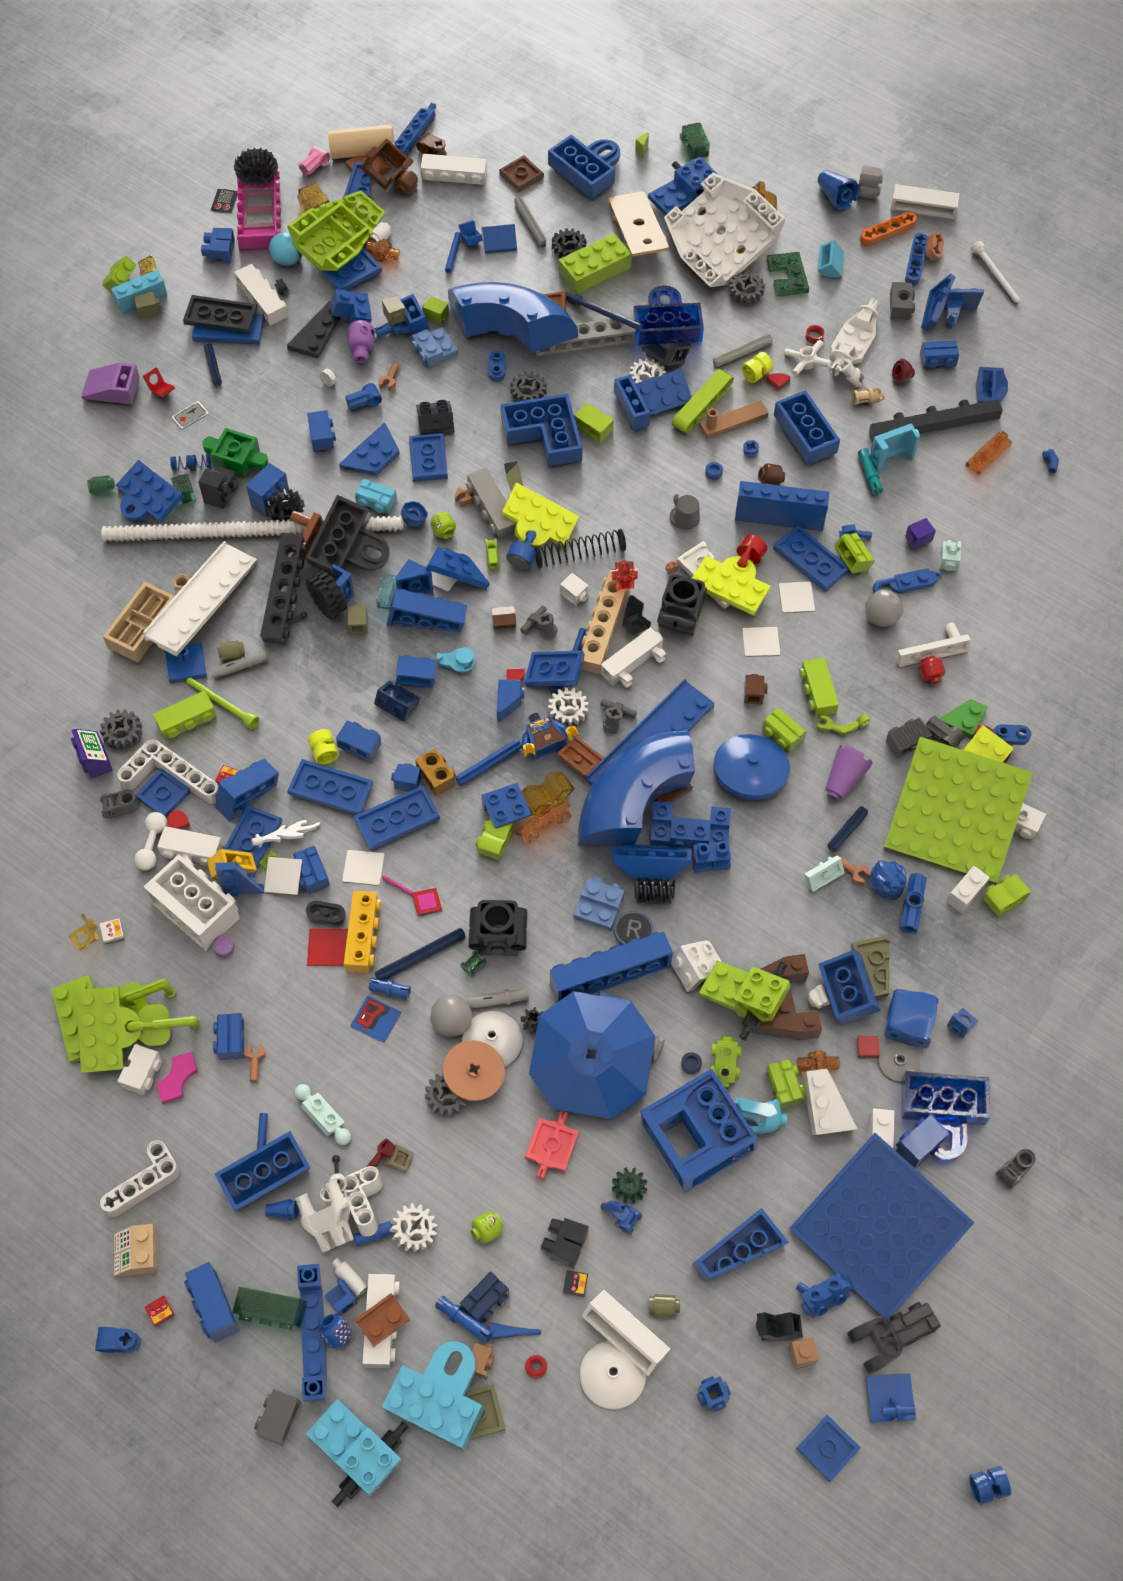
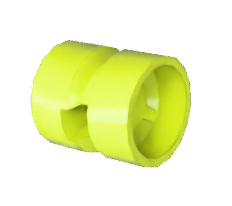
[741,352,774,383]
[308,729,339,765]

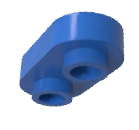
[488,351,506,382]
[993,724,1032,745]

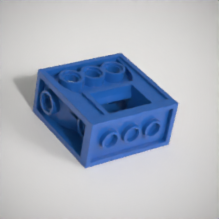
[640,1069,758,1193]

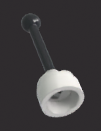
[329,1155,347,1192]

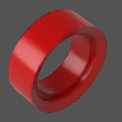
[805,325,825,344]

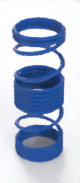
[170,454,211,470]

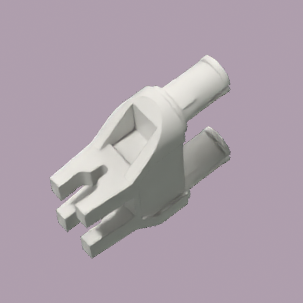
[295,1179,354,1253]

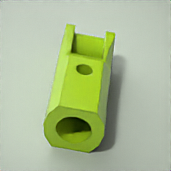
[485,538,500,569]

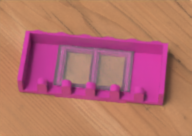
[237,170,281,250]

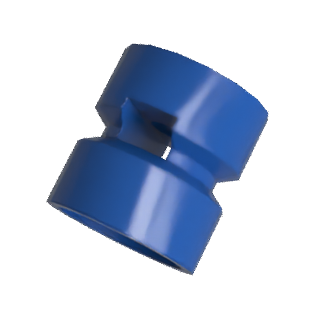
[969,1466,1011,1505]

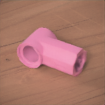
[299,146,330,176]

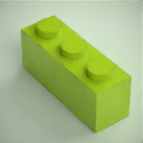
[799,657,839,718]
[153,690,217,740]

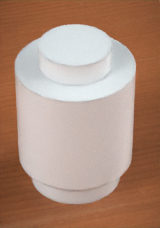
[368,222,392,247]

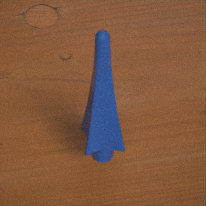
[484,1322,541,1340]

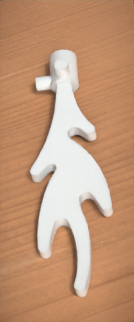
[251,820,320,848]

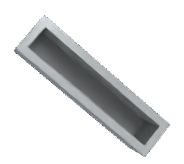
[466,467,516,539]

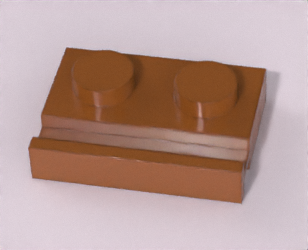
[557,736,604,779]
[355,1293,410,1347]

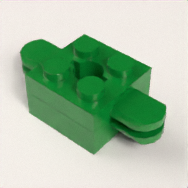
[202,428,269,477]

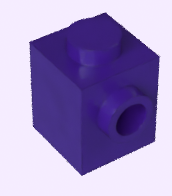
[905,518,936,549]

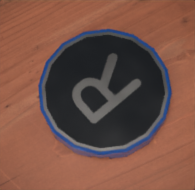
[614,911,653,946]

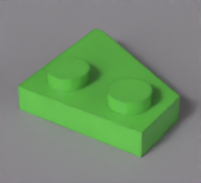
[940,699,988,739]

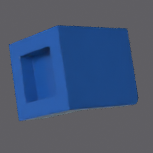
[325,1278,357,1315]

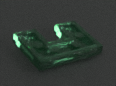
[767,251,809,297]

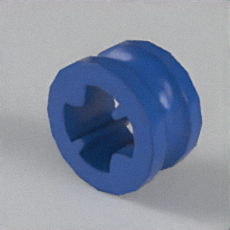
[743,440,759,457]

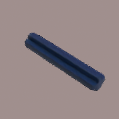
[203,343,222,386]
[828,806,868,852]

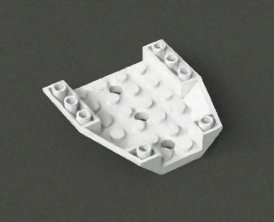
[664,173,786,288]

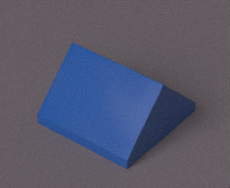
[481,224,517,253]
[395,559,434,594]

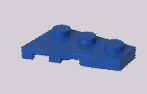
[921,273,955,331]
[215,862,264,897]

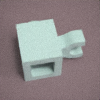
[939,540,961,571]

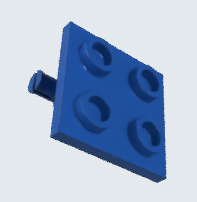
[944,288,984,329]
[866,1373,916,1423]

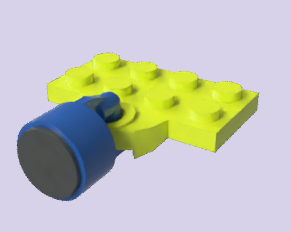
[501,483,579,570]

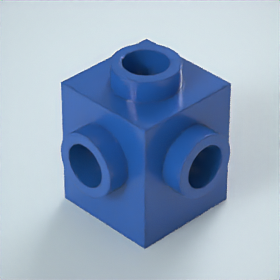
[697,1376,731,1412]

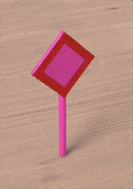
[382,875,442,915]

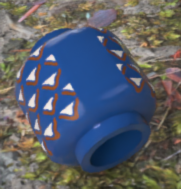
[319,1314,352,1348]

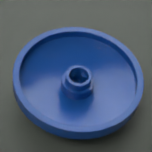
[713,734,790,800]

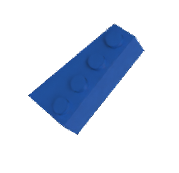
[386,589,467,633]

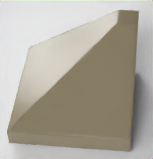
[383,1144,413,1172]

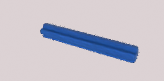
[455,740,521,785]

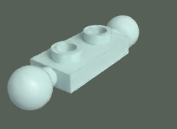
[294,1084,351,1145]

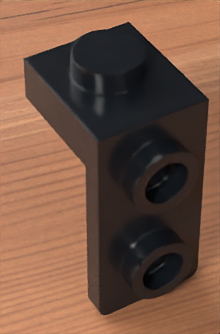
[622,595,651,634]

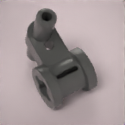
[520,606,558,637]
[600,699,637,732]

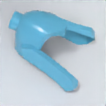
[735,1097,787,1134]

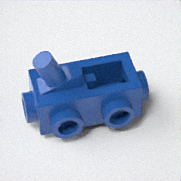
[796,1273,853,1318]

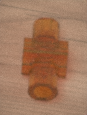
[366,239,400,262]
[796,1051,840,1072]

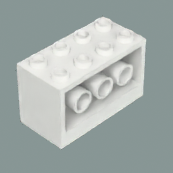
[144,854,240,951]

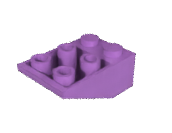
[81,362,140,404]

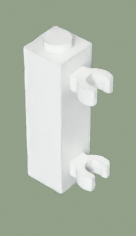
[600,627,666,688]

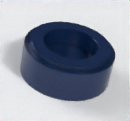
[681,1052,702,1074]

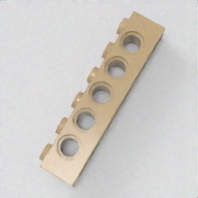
[581,571,631,674]

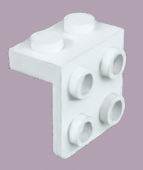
[671,940,722,992]

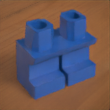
[201,228,235,263]
[691,841,731,873]

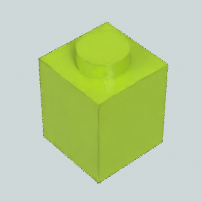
[422,296,449,325]

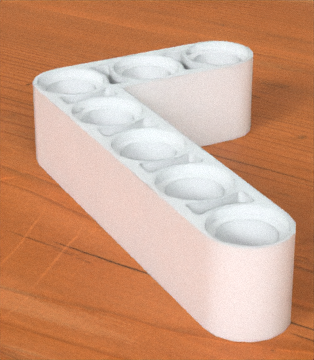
[117,740,218,804]

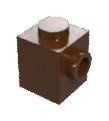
[744,674,768,704]

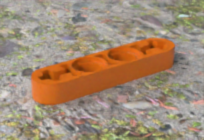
[860,212,917,246]

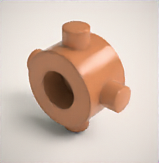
[665,561,680,573]

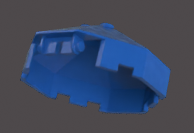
[529,991,655,1119]

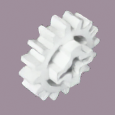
[629,358,666,384]
[548,687,589,727]
[390,1203,437,1252]

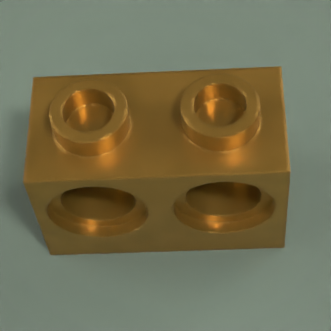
[415,748,456,796]

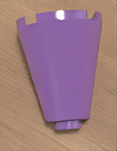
[825,745,873,800]

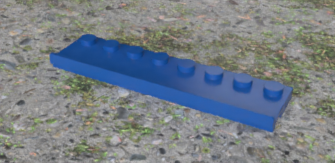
[586,679,715,784]

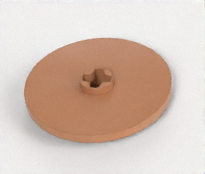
[442,1040,505,1101]

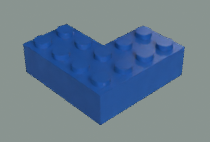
[500,393,583,467]

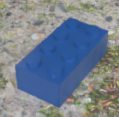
[774,390,840,465]

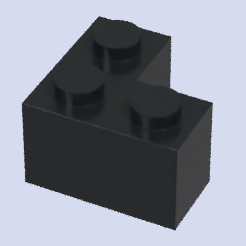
[198,466,238,509]

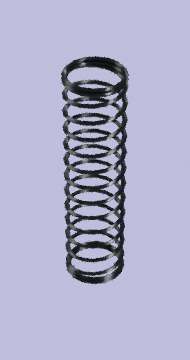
[534,528,626,568]

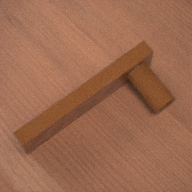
[284,511,324,574]

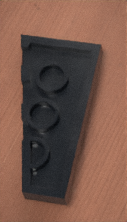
[287,301,341,358]

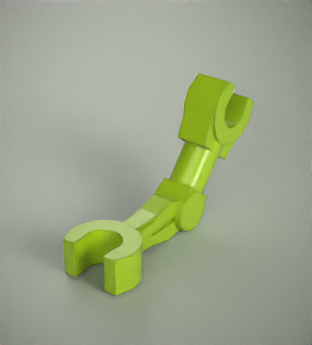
[817,713,870,736]

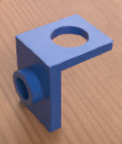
[947,1008,978,1038]

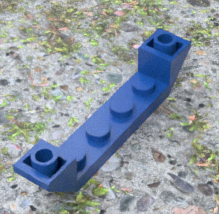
[297,1264,327,1402]

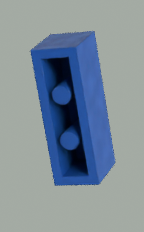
[614,375,650,431]

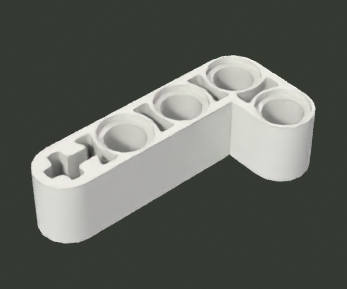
[100,1140,180,1217]

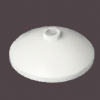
[462,1011,523,1068]
[580,1341,646,1410]

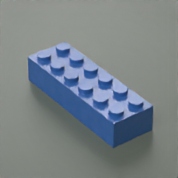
[550,931,673,1002]

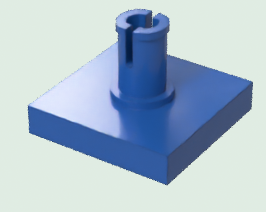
[165,643,207,684]

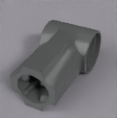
[925,716,964,747]

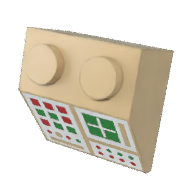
[114,1224,158,1277]

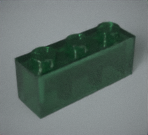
[232,1287,307,1331]

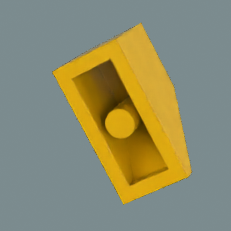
[207,849,257,879]

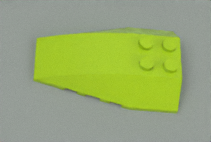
[287,191,385,271]

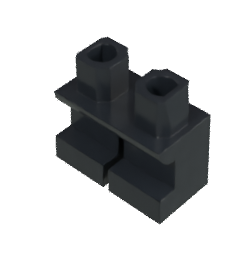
[541,1218,589,1269]

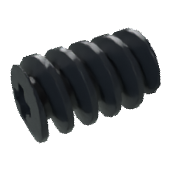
[634,878,675,904]

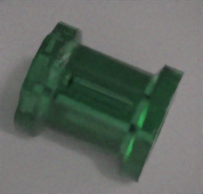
[460,950,487,977]

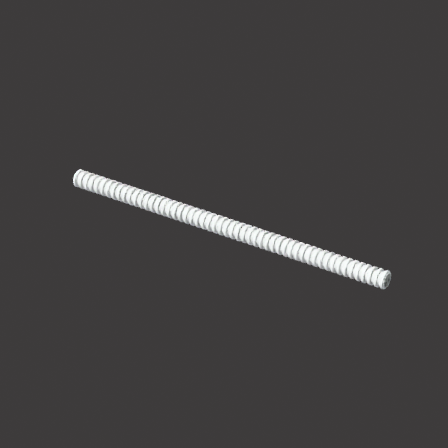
[101,515,403,542]

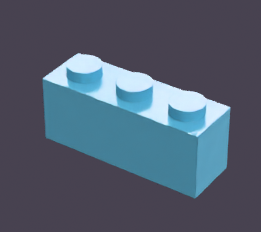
[111,270,167,313]

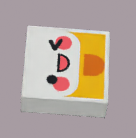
[100,918,124,944]

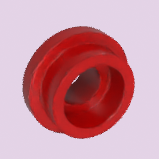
[525,1355,547,1378]

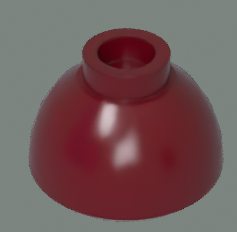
[892,359,915,383]

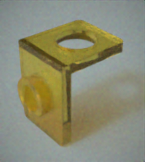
[69,914,99,950]

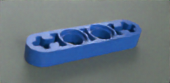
[905,233,928,286]

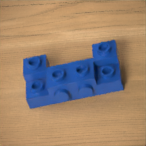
[650,802,731,849]

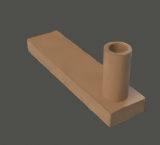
[699,400,769,439]

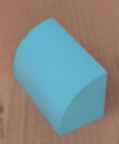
[818,240,844,278]

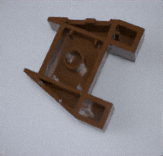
[751,954,822,1041]

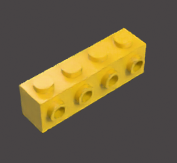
[344,891,381,973]

